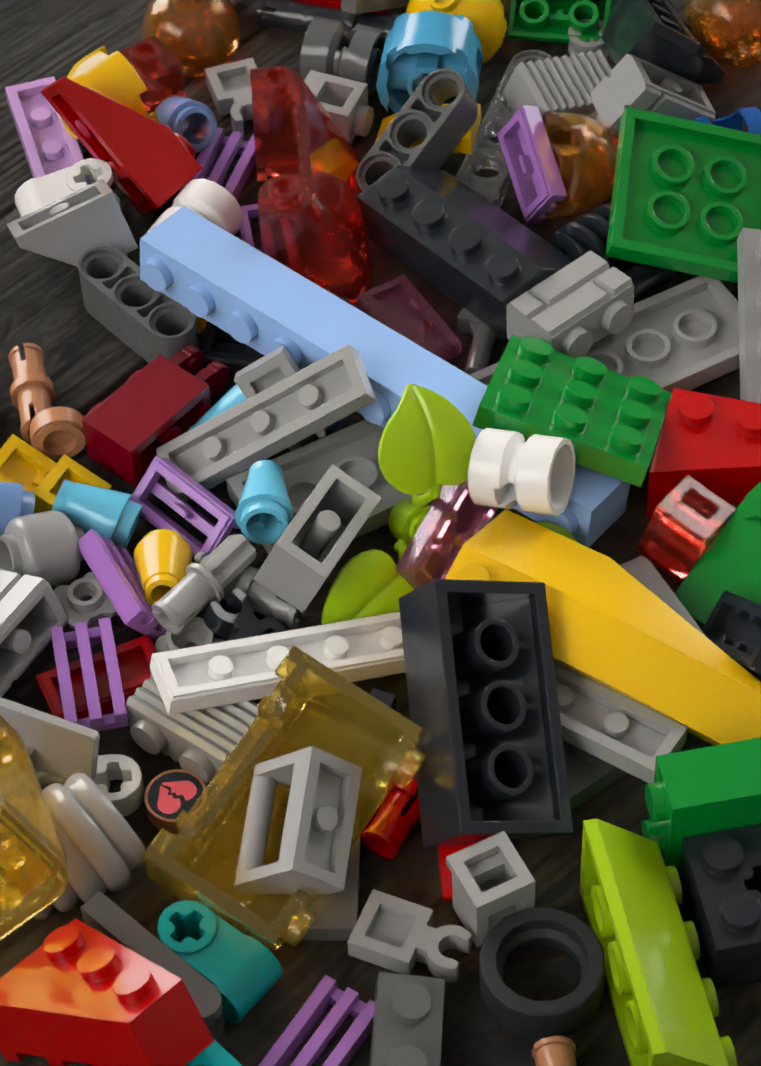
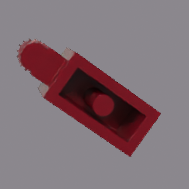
[82,345,230,488]

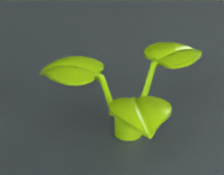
[321,384,577,625]

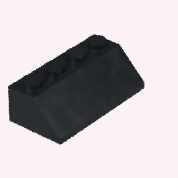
[357,165,574,341]
[398,579,574,848]

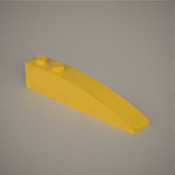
[445,509,761,745]

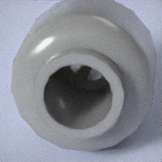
[0,510,85,588]

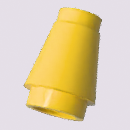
[133,529,192,606]

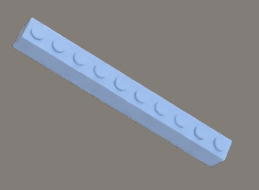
[140,206,630,548]

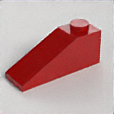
[40,77,202,214]

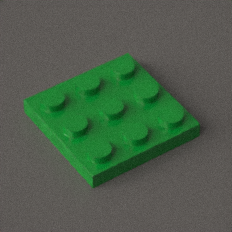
[606,107,761,283]
[472,334,672,488]

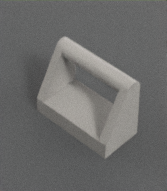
[234,746,362,895]

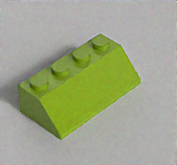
[580,818,738,1066]

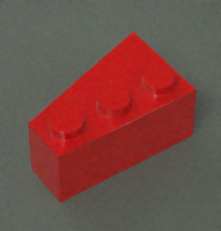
[646,388,761,517]
[0,918,214,1066]

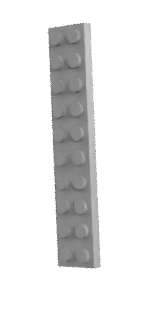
[226,276,740,554]

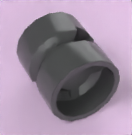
[299,16,387,96]

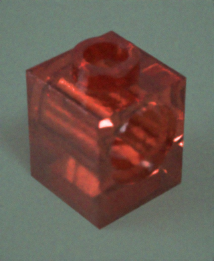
[119,35,186,115]
[636,475,736,584]

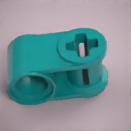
[157,900,283,1024]

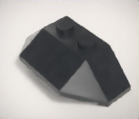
[602,0,725,84]

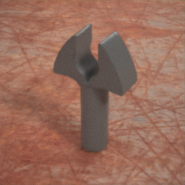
[457,308,504,375]

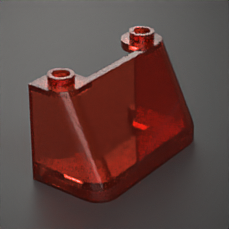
[250,66,371,303]

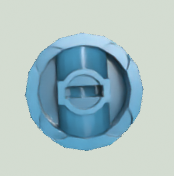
[376,10,483,113]

